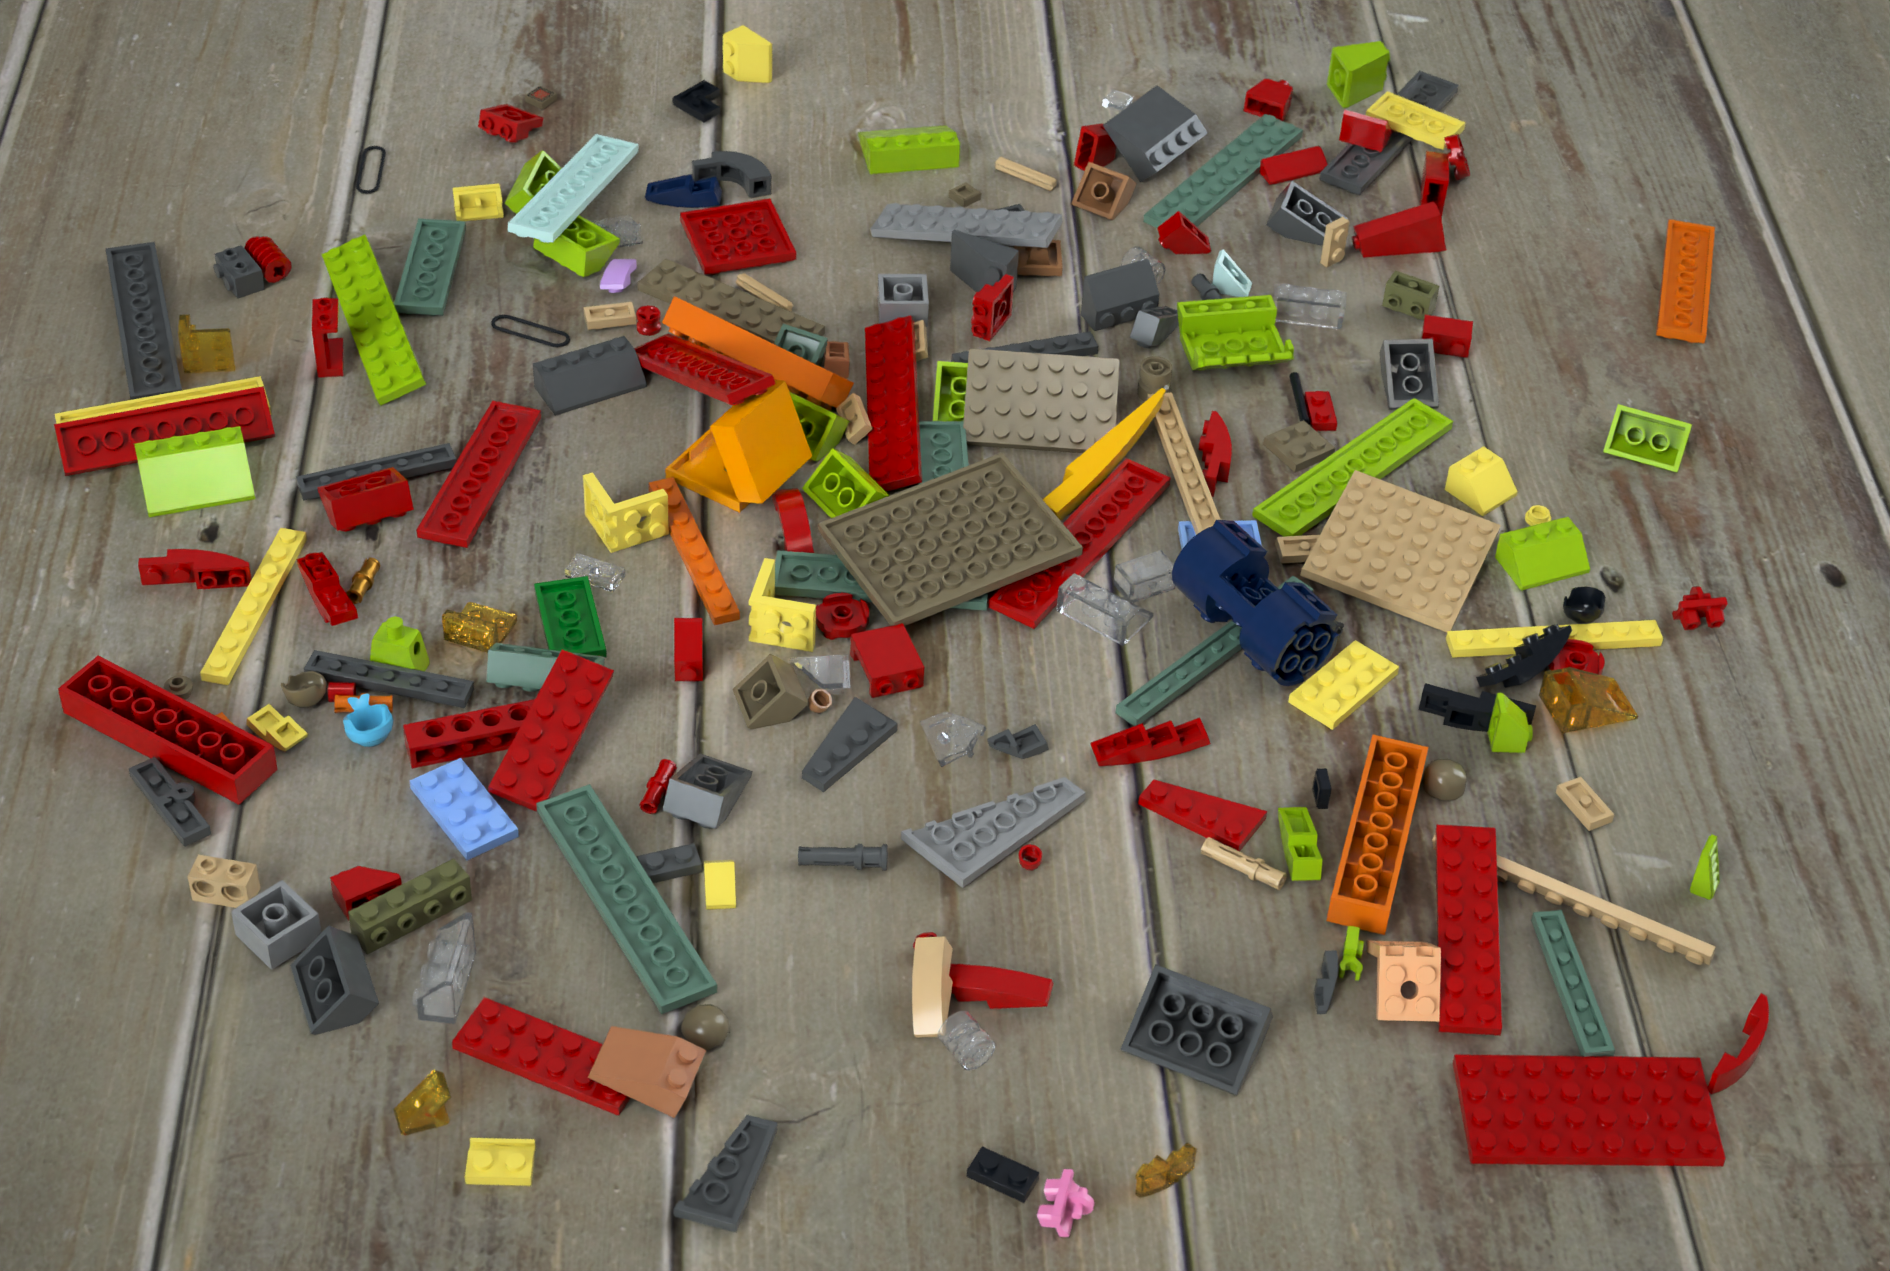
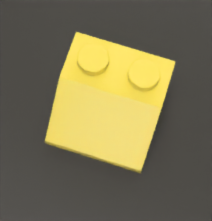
[723,25,772,83]
[1445,446,1518,516]

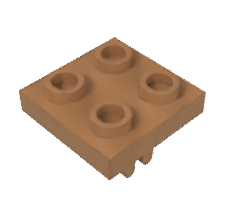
[1013,240,1063,277]

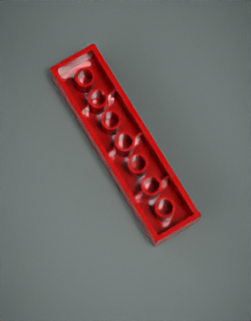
[58,655,278,805]

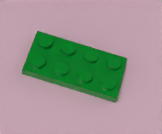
[534,576,607,657]

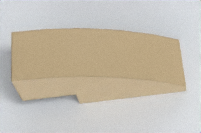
[912,936,953,1038]

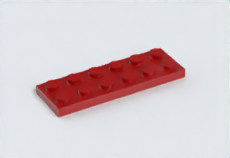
[488,649,614,812]
[452,997,631,1116]

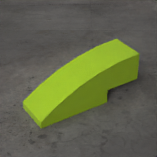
[1278,807,1323,881]

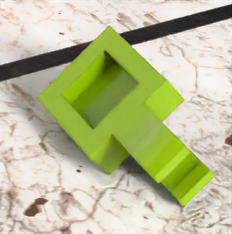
[1338,926,1364,981]

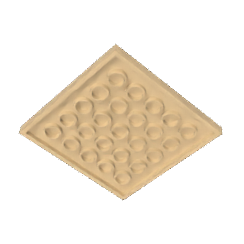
[1300,470,1501,632]

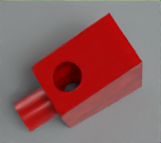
[1244,78,1293,121]
[1074,123,1117,171]

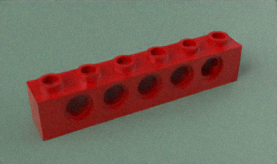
[403,699,535,769]

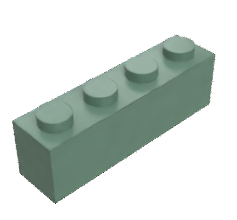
[486,643,605,692]

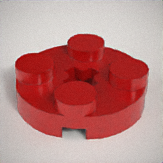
[1444,134,1470,181]
[816,593,869,640]
[1548,639,1605,687]

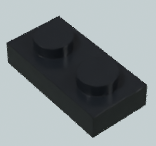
[967,1146,1040,1203]

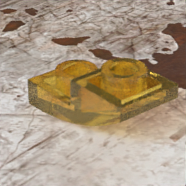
[1135,1142,1197,1198]

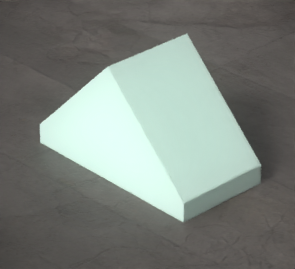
[1212,249,1252,297]

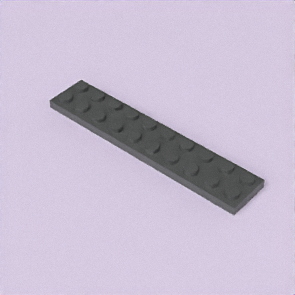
[1319,71,1459,195]
[105,242,182,400]

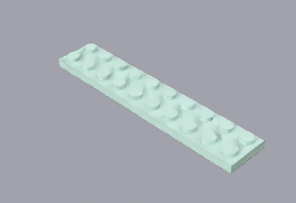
[508,134,639,243]

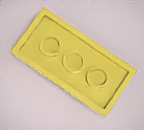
[1365,91,1466,150]
[1288,640,1399,730]

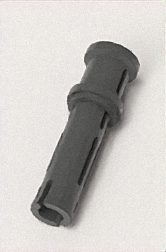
[798,844,888,871]

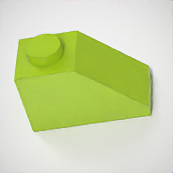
[1488,693,1533,753]

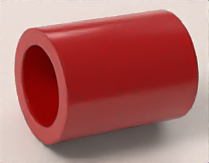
[328,682,356,702]

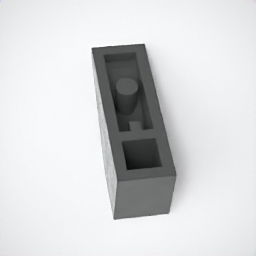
[1130,306,1179,348]

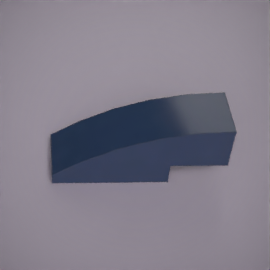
[645,174,722,208]

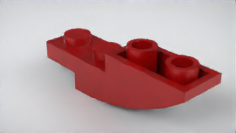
[1198,411,1232,497]
[138,549,252,589]
[296,552,358,626]

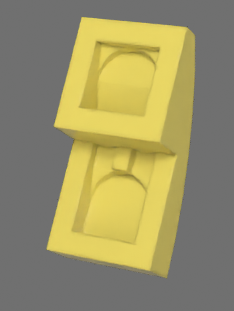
[246,704,308,752]

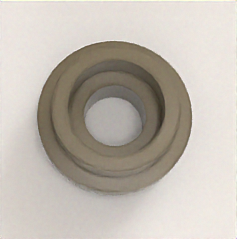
[164,676,193,700]

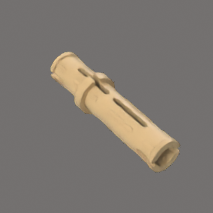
[1201,837,1287,891]

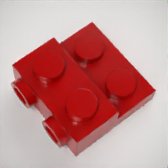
[478,104,544,143]
[971,274,1014,341]

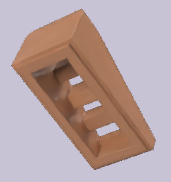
[824,341,850,379]

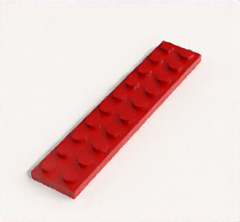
[865,315,922,491]
[634,333,775,406]
[989,458,1171,629]

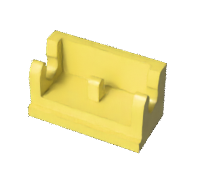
[452,183,504,221]

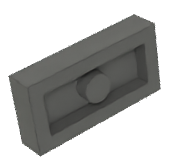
[637,843,702,883]

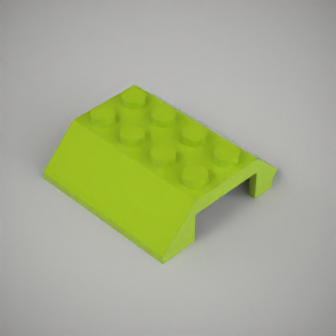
[1177,295,1294,370]

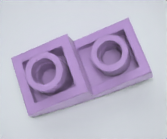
[600,259,637,293]

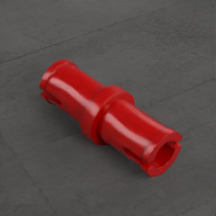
[639,759,677,814]

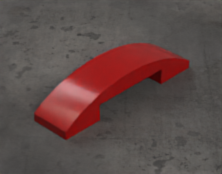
[772,488,814,553]
[1708,993,1769,1094]

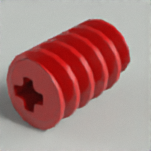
[244,236,292,283]

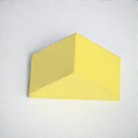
[703,860,736,910]

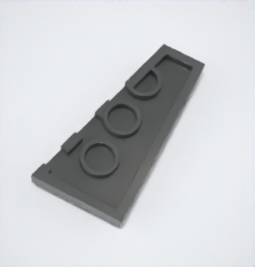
[802,697,898,792]
[673,1115,778,1233]

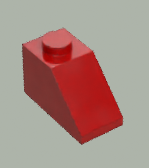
[1157,211,1211,254]
[674,618,703,681]
[330,866,402,921]

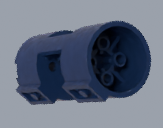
[1172,519,1339,686]

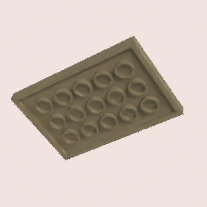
[963,348,1119,453]

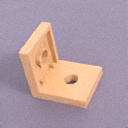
[1367,940,1441,1021]

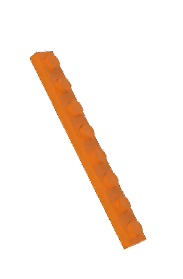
[648,477,740,626]

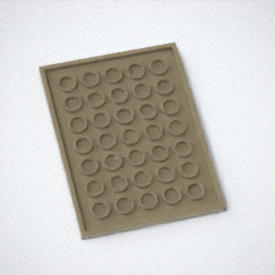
[818,452,1083,626]

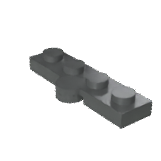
[129,757,211,847]

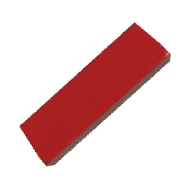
[1259,146,1328,185]

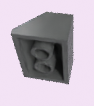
[1081,259,1160,331]
[290,926,379,1035]

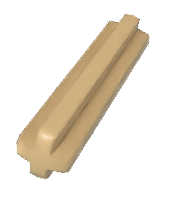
[995,157,1057,191]
[736,273,793,312]

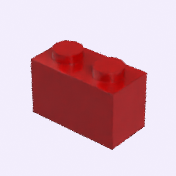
[1421,315,1473,358]

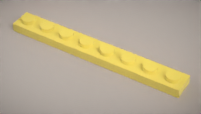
[200,528,307,685]
[1446,620,1663,658]

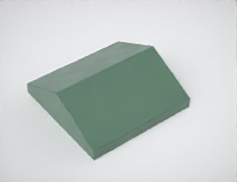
[774,324,828,366]

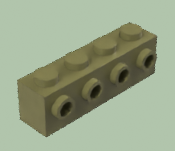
[348,858,472,955]

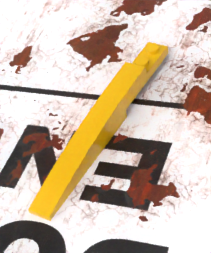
[1043,388,1166,521]

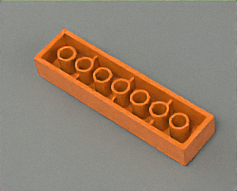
[662,296,854,411]
[1326,734,1429,935]

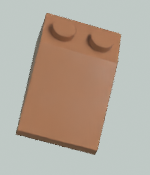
[588,1026,706,1118]

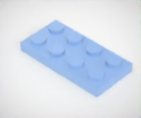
[410,758,519,860]

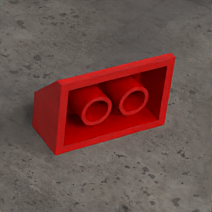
[317,467,414,532]

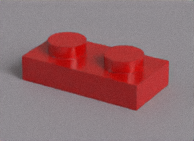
[1304,391,1337,431]

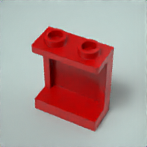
[312,298,344,378]
[850,623,925,698]

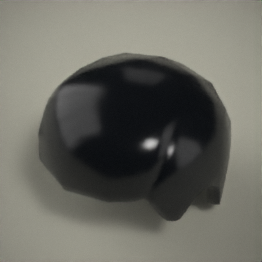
[1563,586,1606,623]

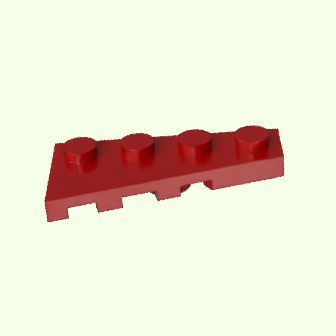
[1138,779,1267,852]

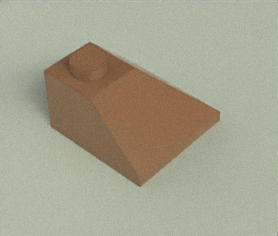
[1071,162,1137,220]

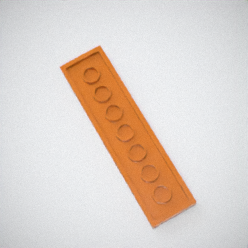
[1656,219,1715,344]

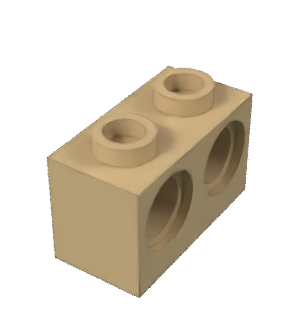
[188,854,260,908]

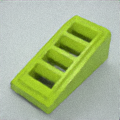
[1689,834,1720,900]

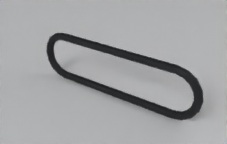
[356,146,386,194]
[491,314,570,347]

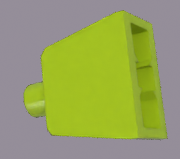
[370,616,430,671]

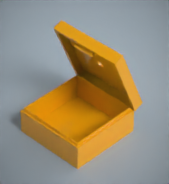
[665,380,812,513]

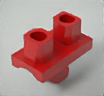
[1672,586,1728,630]

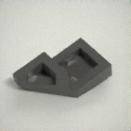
[987,724,1049,759]
[1313,951,1338,1014]

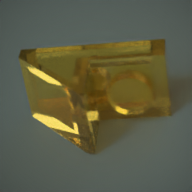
[393,1070,451,1136]

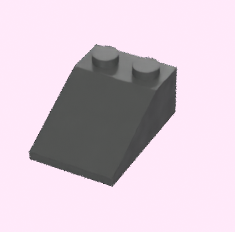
[1266,181,1348,246]
[950,229,1019,292]
[1379,339,1439,410]
[663,753,753,829]

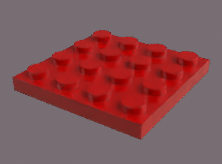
[680,198,796,275]

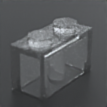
[1113,550,1176,604]

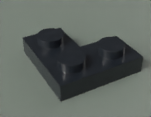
[672,80,720,123]

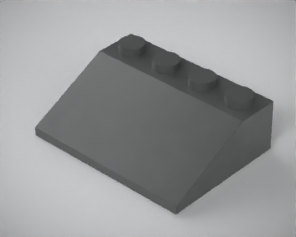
[1103,85,1208,182]
[1121,964,1273,1096]

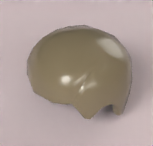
[281,671,327,708]
[1423,759,1467,800]
[681,1004,730,1050]

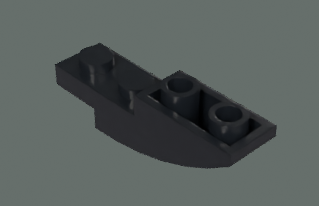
[1476,624,1572,688]
[1419,683,1536,732]

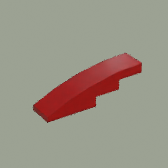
[1090,717,1211,766]
[949,964,1054,1009]

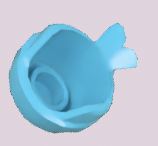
[343,693,394,747]

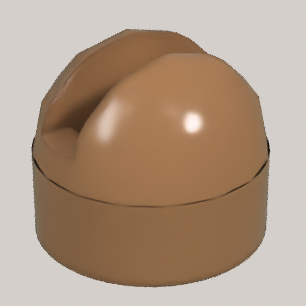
[808,689,832,713]

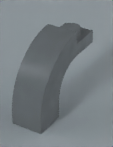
[692,151,771,198]

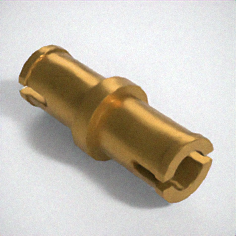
[346,557,380,604]

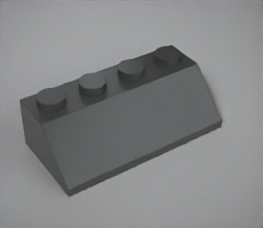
[533,336,647,416]

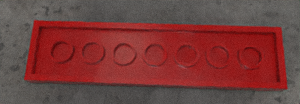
[54,386,275,476]
[416,401,541,548]
[1435,824,1502,1036]

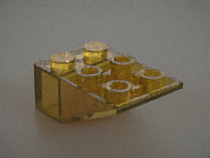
[1539,667,1638,733]

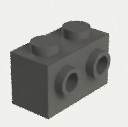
[213,245,265,298]

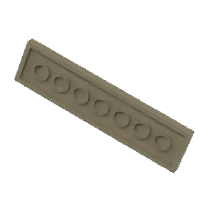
[637,259,825,344]

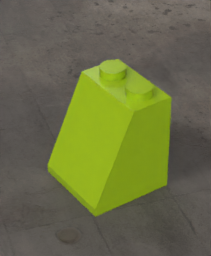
[1327,41,1390,108]

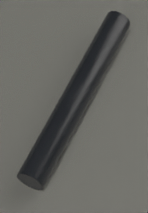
[1289,372,1311,425]

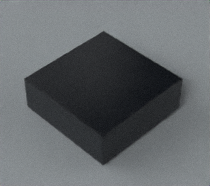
[1312,768,1331,809]

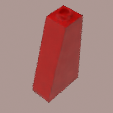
[1420,151,1449,218]
[1352,201,1446,258]

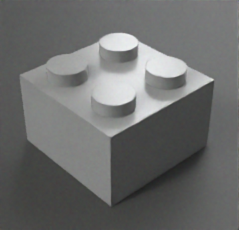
[877,274,929,327]
[231,880,322,970]

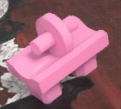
[1037,1169,1095,1237]

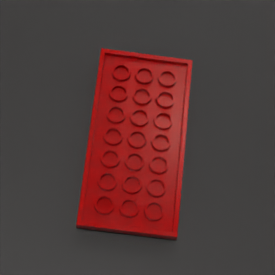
[1453,1054,1726,1167]

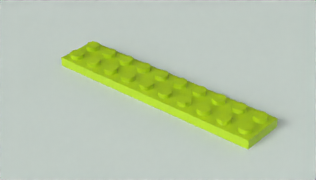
[322,234,427,406]
[1252,398,1453,537]

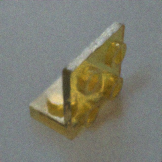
[178,315,235,373]
[442,602,517,653]

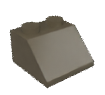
[732,654,809,730]

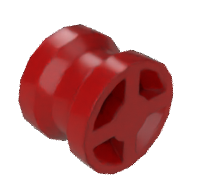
[636,305,661,336]

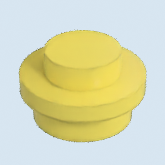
[1525,505,1551,526]

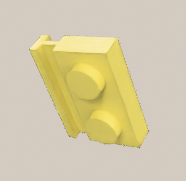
[465,1138,536,1186]

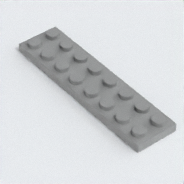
[871,203,1063,248]

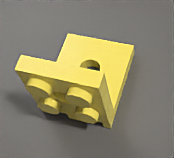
[583,472,669,553]
[749,558,816,652]

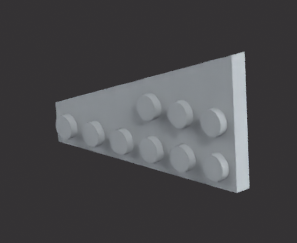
[901,777,1086,888]

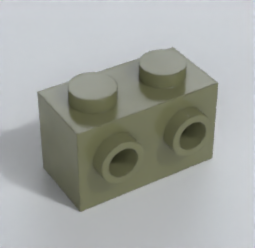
[1382,271,1440,320]

